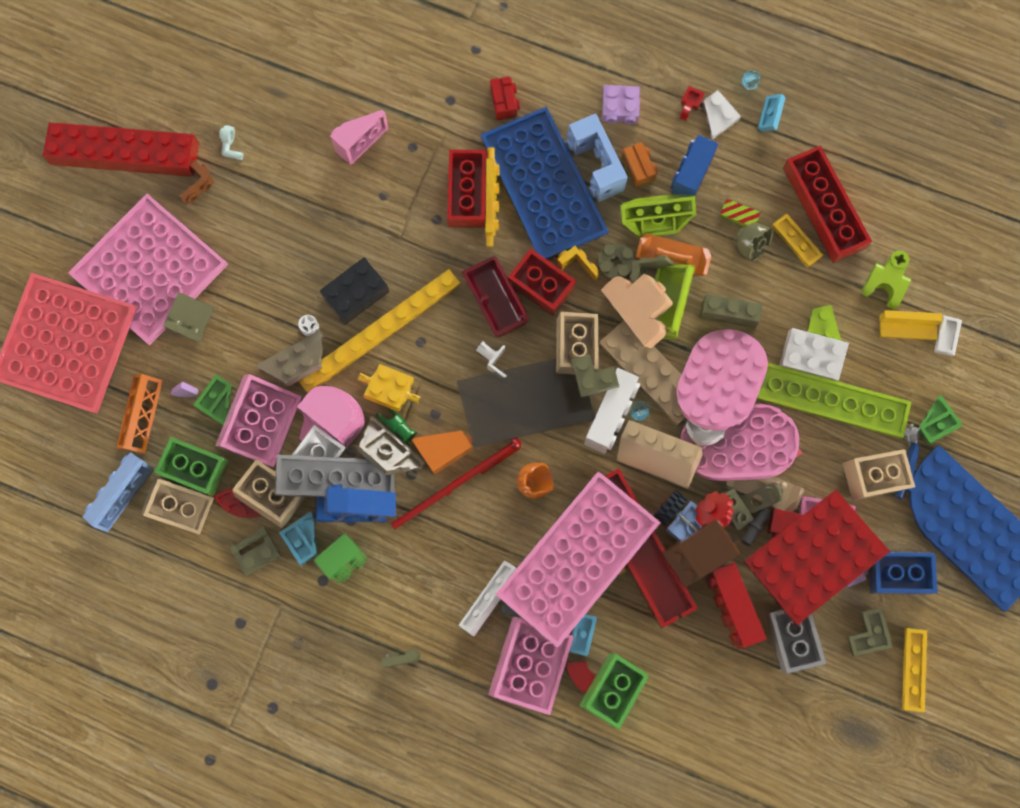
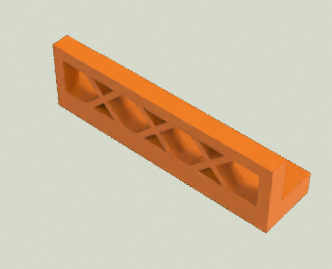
[116,374,163,454]

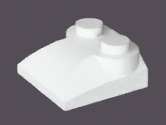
[292,425,346,458]

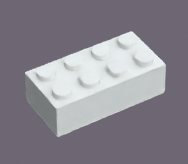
[584,368,640,454]

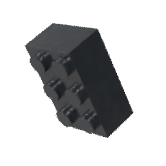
[319,257,390,325]

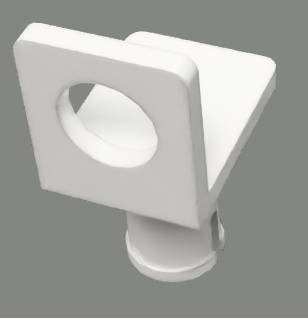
[476,341,507,381]

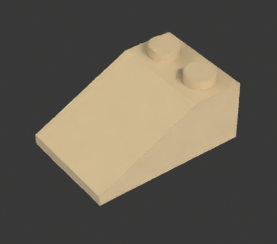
[842,449,915,501]
[140,477,214,535]

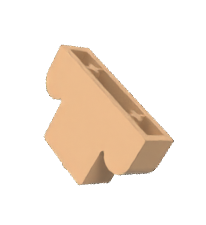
[601,274,673,348]

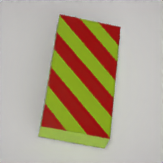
[719,199,761,227]

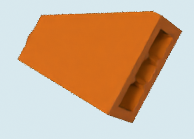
[412,430,473,475]

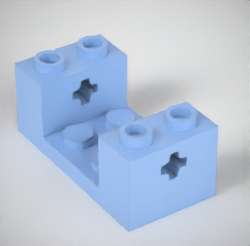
[566,114,627,202]

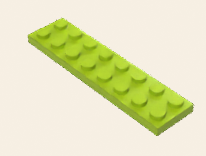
[756,363,912,439]

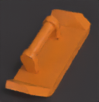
[636,233,711,276]

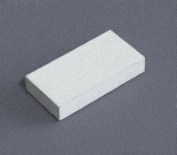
[934,315,962,357]

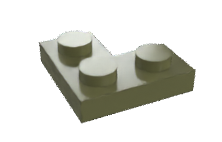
[571,354,619,397]
[847,608,893,657]

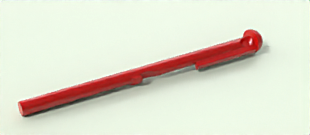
[391,438,521,530]

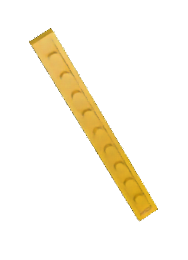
[299,269,460,393]

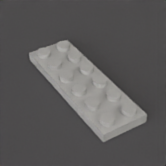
[275,455,394,497]

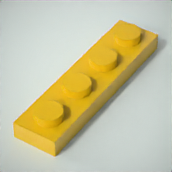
[902,628,927,713]

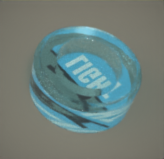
[742,70,761,89]
[630,401,650,421]

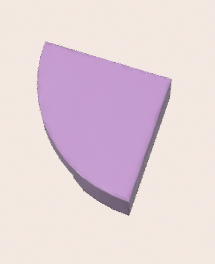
[171,382,199,398]

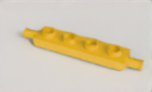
[485,147,500,248]

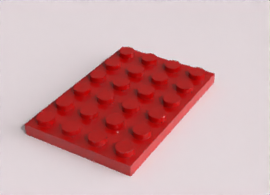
[743,490,890,626]

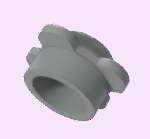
[904,424,920,445]

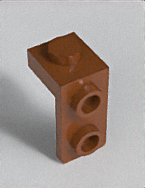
[179,160,214,205]

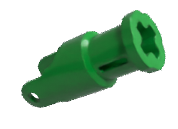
[376,407,417,444]

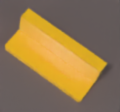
[879,310,942,341]

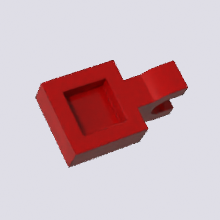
[679,86,705,121]

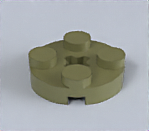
[597,244,635,281]

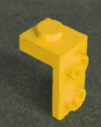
[557,246,599,281]

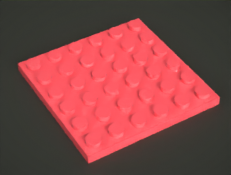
[0,273,137,414]

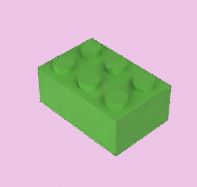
[154,437,229,497]
[314,533,368,583]
[579,653,649,729]

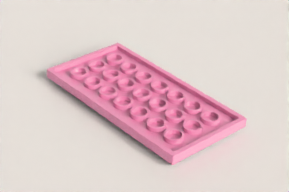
[495,471,661,648]

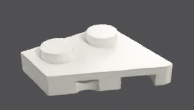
[703,90,741,139]

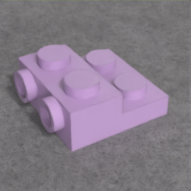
[602,85,640,124]

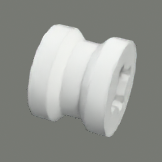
[298,315,319,336]

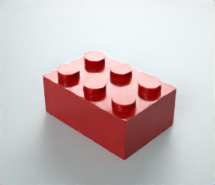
[508,248,576,316]

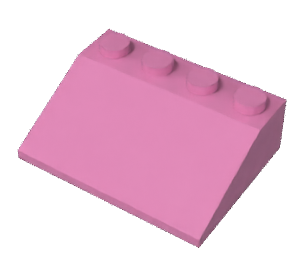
[215,374,302,467]
[488,617,574,715]

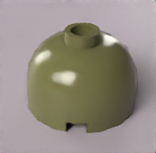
[737,223,773,261]

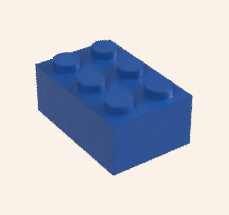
[670,134,719,195]
[869,552,938,595]

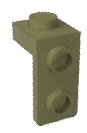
[630,255,674,283]

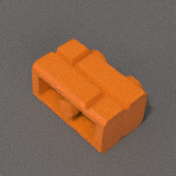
[621,142,658,188]

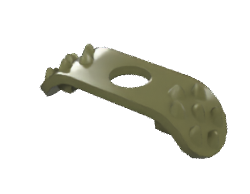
[740,482,783,514]

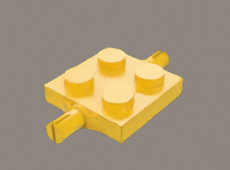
[358,364,421,412]

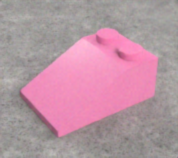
[330,110,389,165]

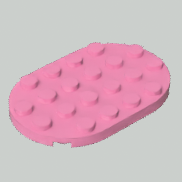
[677,329,768,431]
[680,404,799,481]

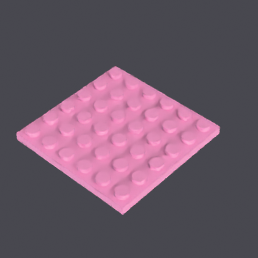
[68,194,228,346]

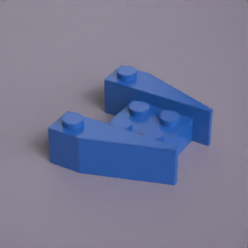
[314,484,396,522]

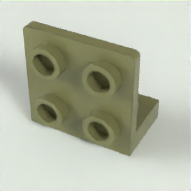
[163,292,214,342]

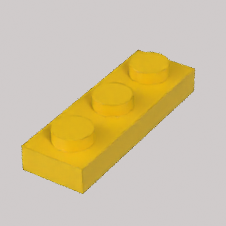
[771,214,823,268]

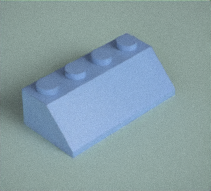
[83,452,154,532]

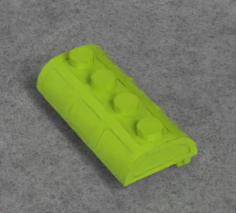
[655,264,695,340]

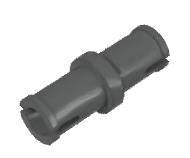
[740,508,771,547]

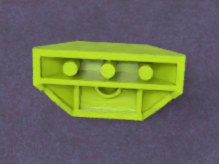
[620,194,696,238]

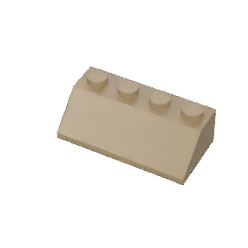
[617,420,703,489]

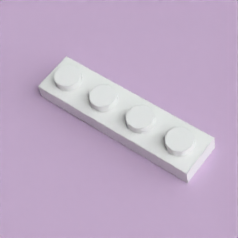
[458,560,517,636]

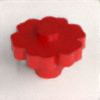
[695,491,734,527]

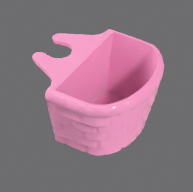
[297,386,365,449]

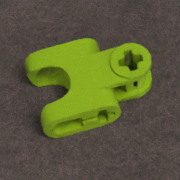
[861,250,911,310]

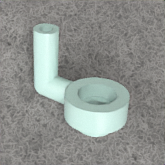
[219,125,243,160]

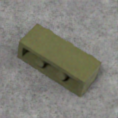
[700,294,762,328]

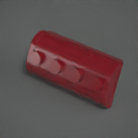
[461,255,529,338]

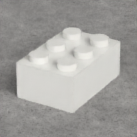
[779,328,849,381]

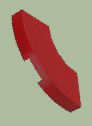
[214,488,262,518]
[565,661,596,694]

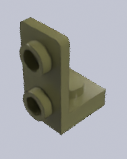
[716,484,753,530]

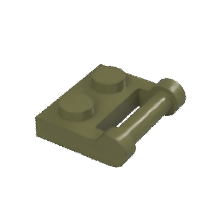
[229,526,281,576]
[381,649,421,668]

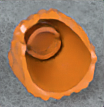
[516,462,554,499]

